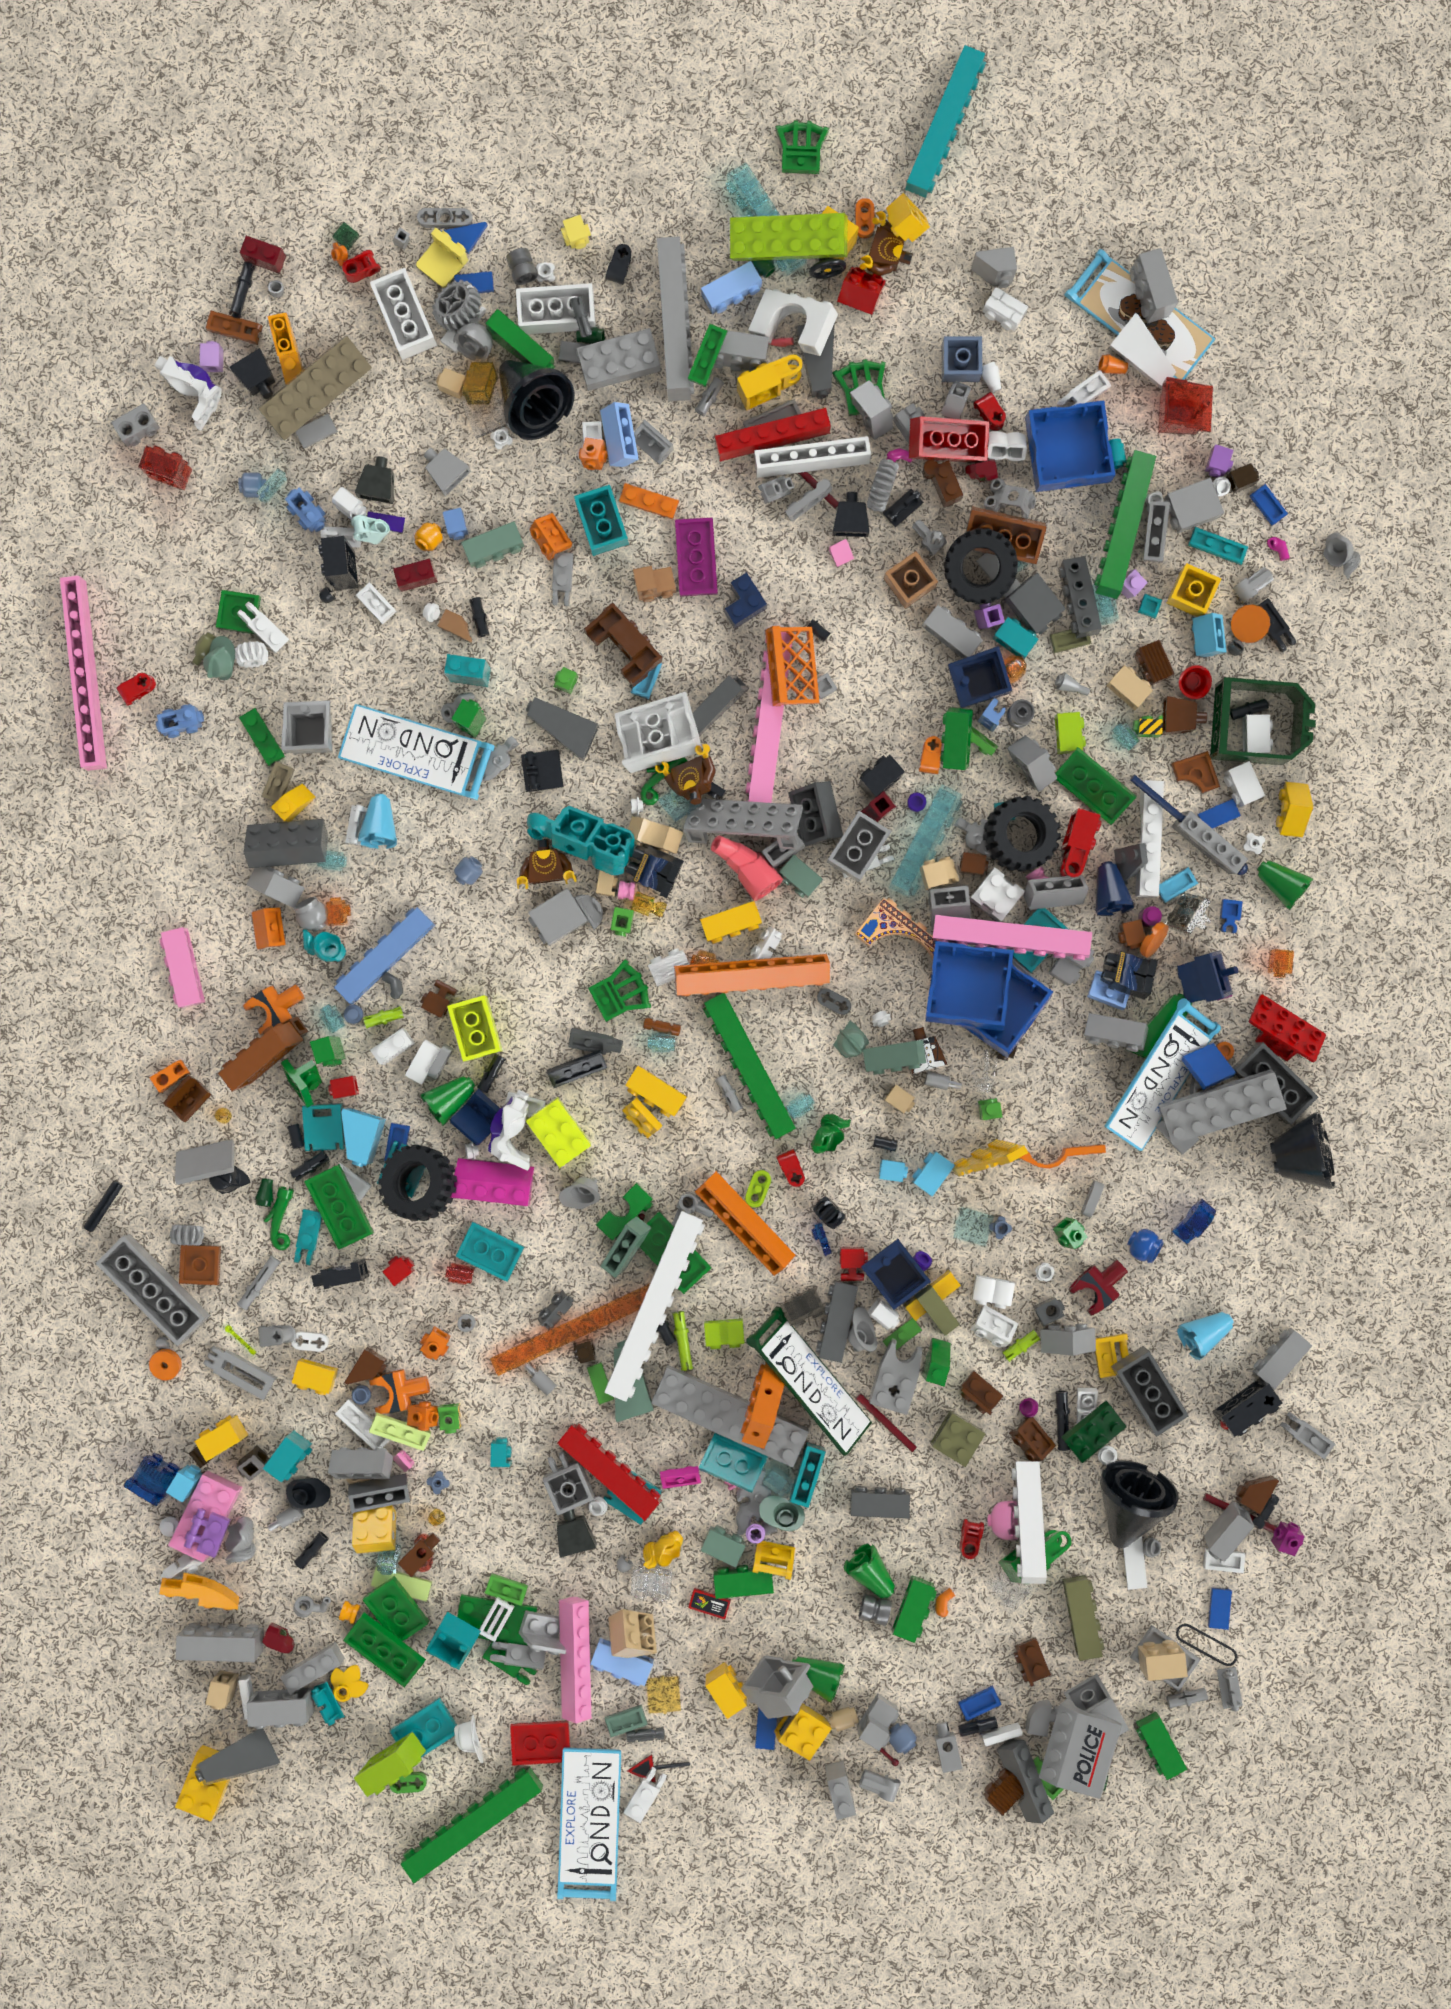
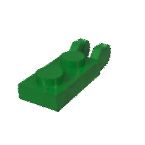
[482,1641,537,1686]

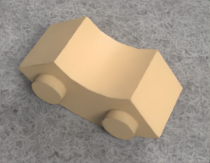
[628,816,683,854]
[919,856,960,890]

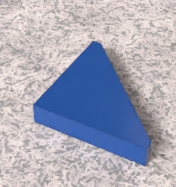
[441,222,488,254]

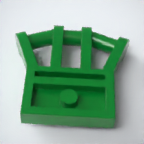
[775,120,830,174]
[832,359,886,416]
[588,959,652,1022]

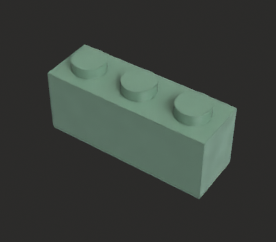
[461,521,525,568]
[863,1040,926,1075]
[600,1216,651,1278]

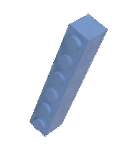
[334,907,435,1004]

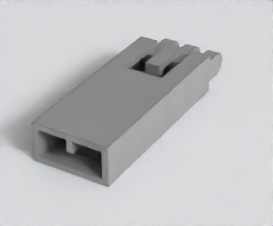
[203,1346,278,1400]

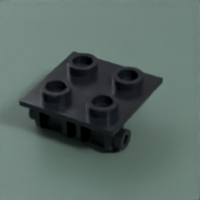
[521,749,564,792]

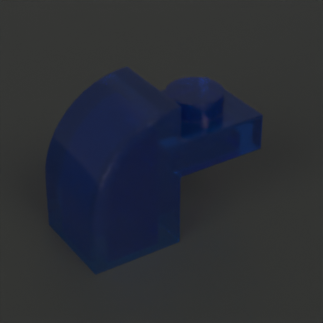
[1172,1198,1216,1244]

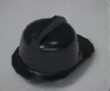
[209,1166,250,1194]
[286,1478,331,1511]

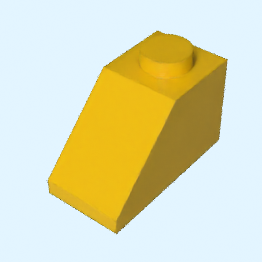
[271,783,316,822]

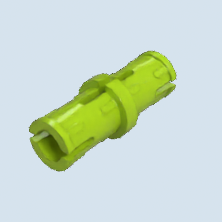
[363,1006,404,1029]
[1002,1330,1041,1362]

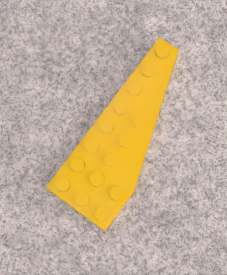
[952,1139,1028,1176]

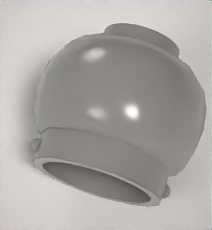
[294,896,329,932]

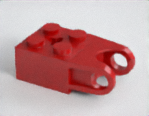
[1060,808,1102,878]

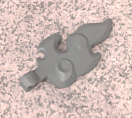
[468,736,519,783]
[954,818,1013,857]
[736,1468,771,1535]

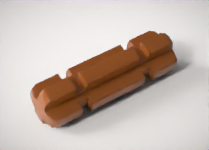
[643,1018,681,1036]

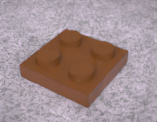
[179,1245,221,1285]

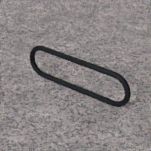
[1176,1624,1238,1666]

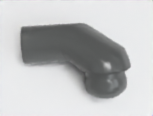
[382,972,403,999]

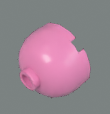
[988,1501,1018,1540]

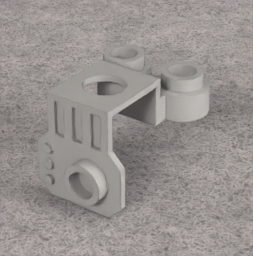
[984,478,1036,519]

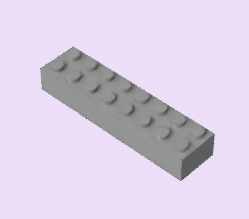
[657,236,694,402]
[651,1365,809,1467]

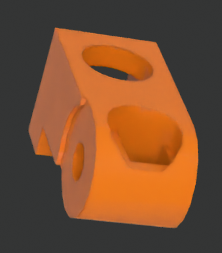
[149,1060,190,1093]

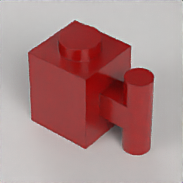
[840,1247,868,1281]

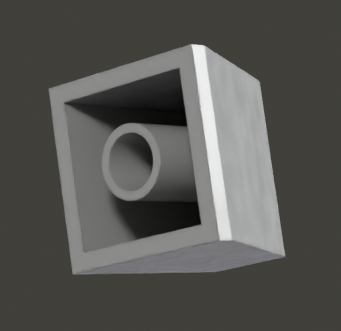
[1064,1674,1129,1736]

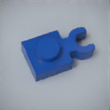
[1220,899,1243,934]

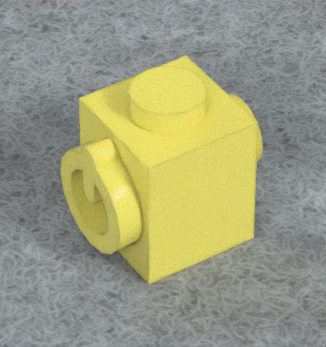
[560,215,591,249]

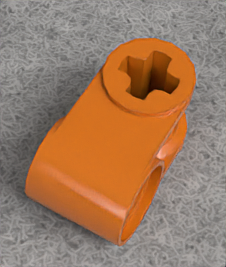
[919,736,942,775]

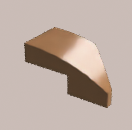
[437,609,472,643]

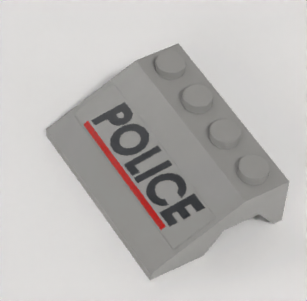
[1039,1698,1122,1799]

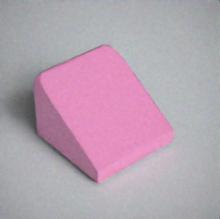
[829,539,854,567]
[393,1449,415,1472]

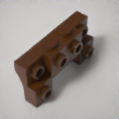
[584,602,662,688]

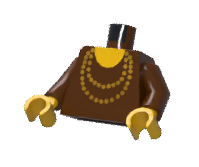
[860,211,913,276]
[655,744,716,805]
[516,839,577,889]

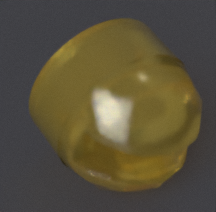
[215,1108,232,1124]
[428,1509,445,1526]

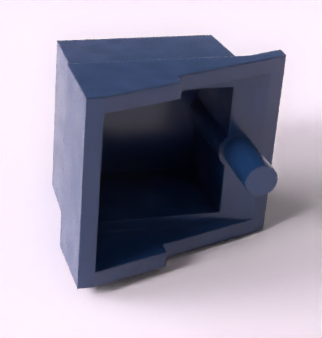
[948,646,1012,709]
[1177,950,1238,1003]
[861,1238,931,1310]

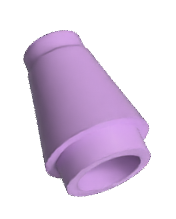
[746,1523,765,1544]

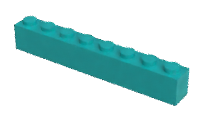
[905,45,987,198]

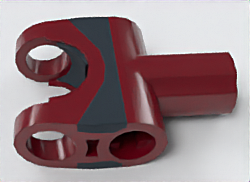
[1068,1259,1128,1316]

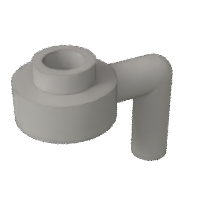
[441,692,475,723]
[293,1596,331,1618]

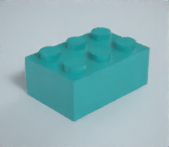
[574,484,629,556]

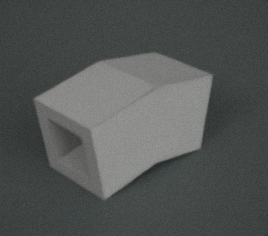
[393,227,410,250]

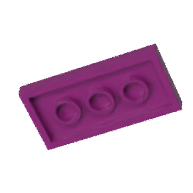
[675,517,718,597]

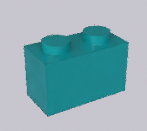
[992,617,1039,661]

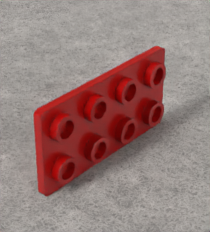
[1248,994,1326,1063]

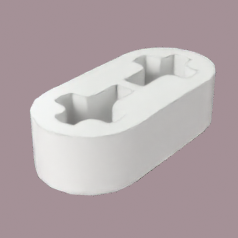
[291,1331,329,1352]

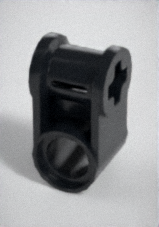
[605,244,632,285]

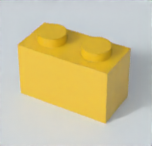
[291,1358,338,1395]

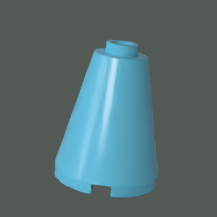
[358,794,397,849]
[1177,1312,1234,1360]

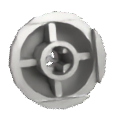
[453,323,493,362]

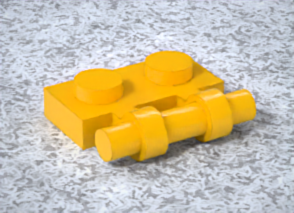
[622,1097,663,1139]

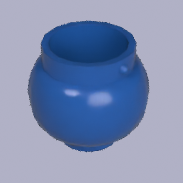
[1127,1229,1164,1263]

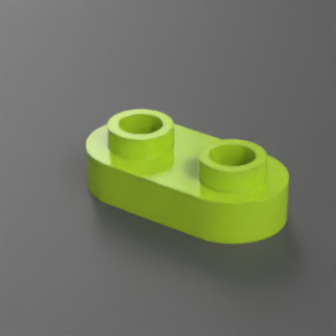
[745,1170,771,1208]

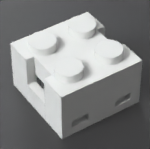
[970,868,1025,922]

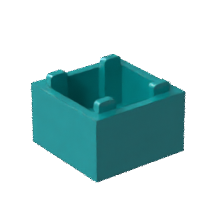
[263,1430,312,1483]
[425,1612,481,1670]

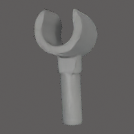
[156,1337,170,1349]

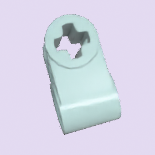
[351,515,390,544]

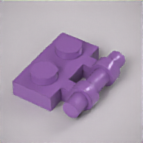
[184,1508,231,1558]

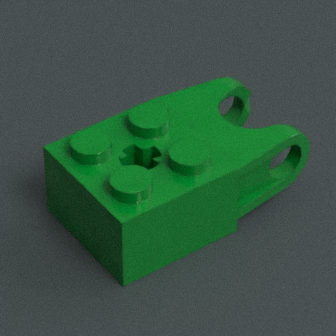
[998,1530,1072,1585]

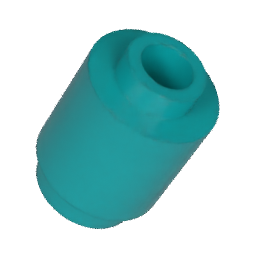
[1109,438,1126,469]

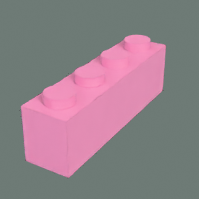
[160,927,205,1008]

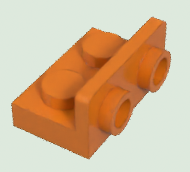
[529,513,573,560]

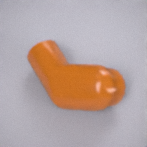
[935,1588,956,1617]

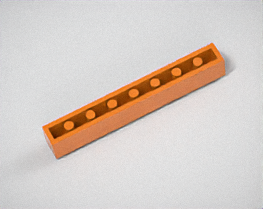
[674,954,830,996]

